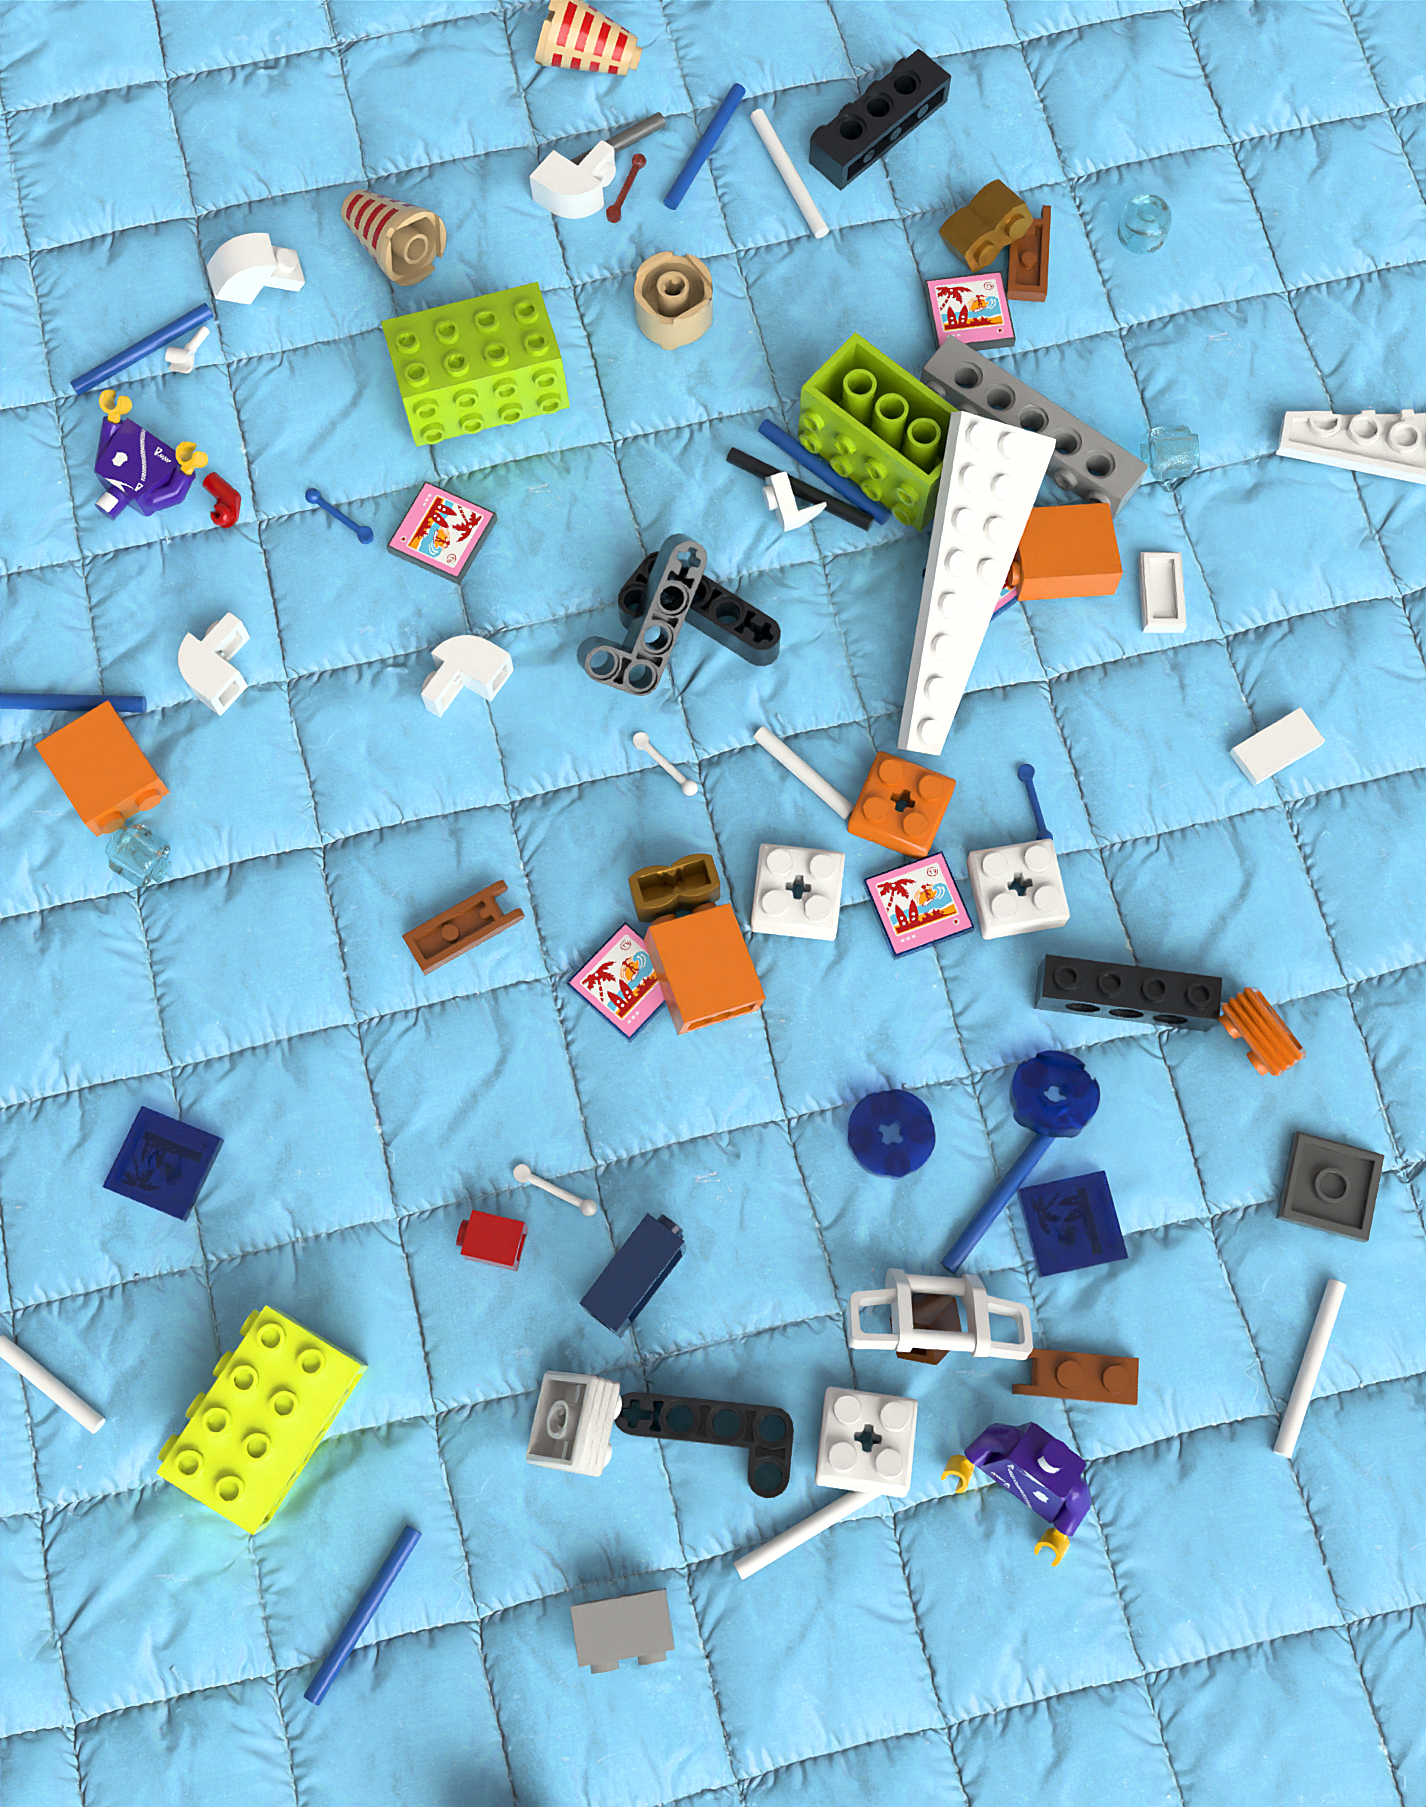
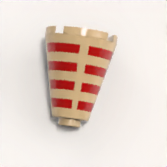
[535,0,643,76]
[341,189,446,286]

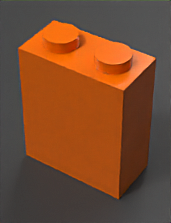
[1007,503,1123,601]
[35,700,170,837]
[644,902,766,1035]

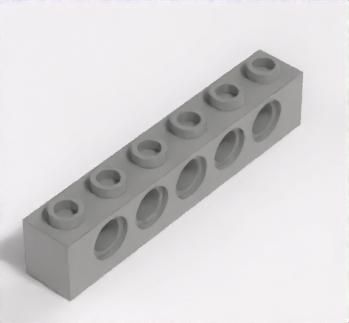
[920,335,1149,519]

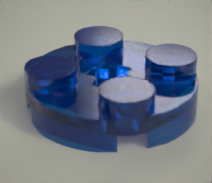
[1009,1050,1100,1138]
[847,1089,936,1180]

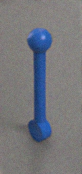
[305,488,374,544]
[1017,764,1053,840]

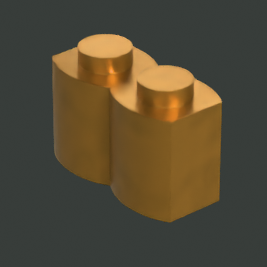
[938,179,1034,273]
[628,853,720,923]

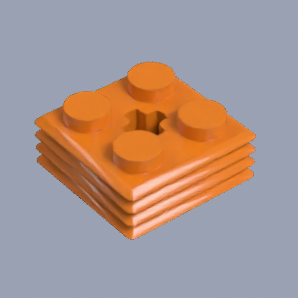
[847,751,956,861]
[1219,987,1306,1076]

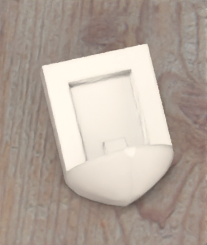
[762,471,827,532]

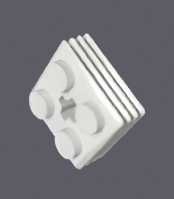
[966,839,1070,939]
[751,843,845,941]
[525,1370,622,1477]
[815,1387,918,1498]

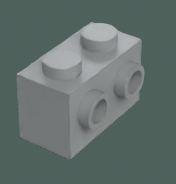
[570,1588,675,1674]

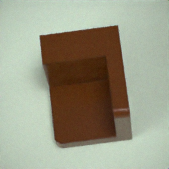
[889,1293,962,1366]

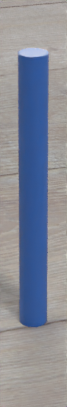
[663,83,746,210]
[70,303,214,396]
[758,419,891,526]
[0,692,147,713]
[940,1123,1059,1274]
[303,1524,422,1706]

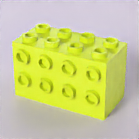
[156,1305,368,1535]

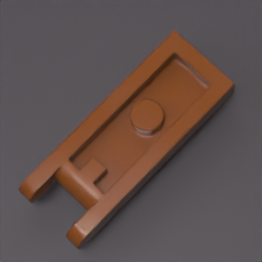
[1006,205,1051,302]
[402,880,525,975]
[1012,1348,1139,1406]

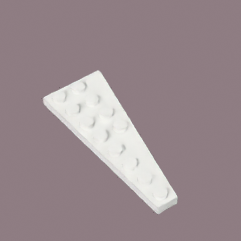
[1276,409,1426,485]
[897,411,1056,756]

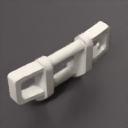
[846,1268,1033,1360]

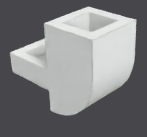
[529,140,616,219]
[206,233,305,305]
[178,612,251,716]
[421,635,514,718]

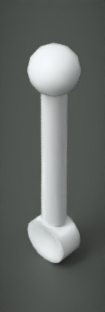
[633,732,698,796]
[513,1164,597,1216]

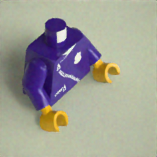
[94,390,208,521]
[941,1422,1092,1566]

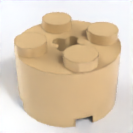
[633,251,713,350]

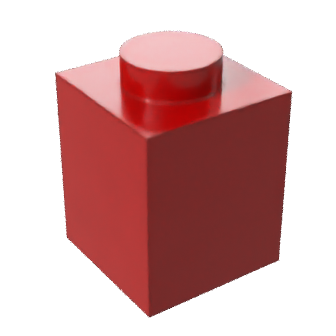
[456,1210,529,1271]

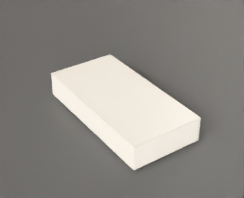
[1138,552,1187,633]
[1229,707,1325,787]

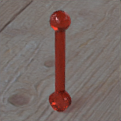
[606,153,647,223]

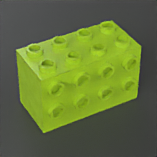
[381,281,570,447]
[798,332,959,532]

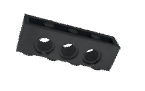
[809,49,951,191]
[1034,954,1222,1032]

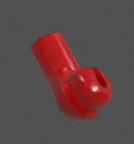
[202,472,242,528]

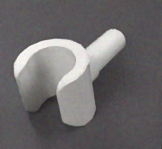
[165,326,210,373]

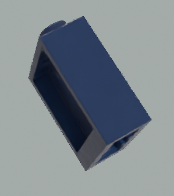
[579,1213,686,1339]

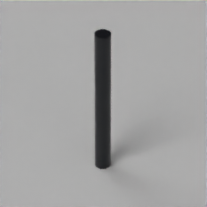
[726,447,874,532]

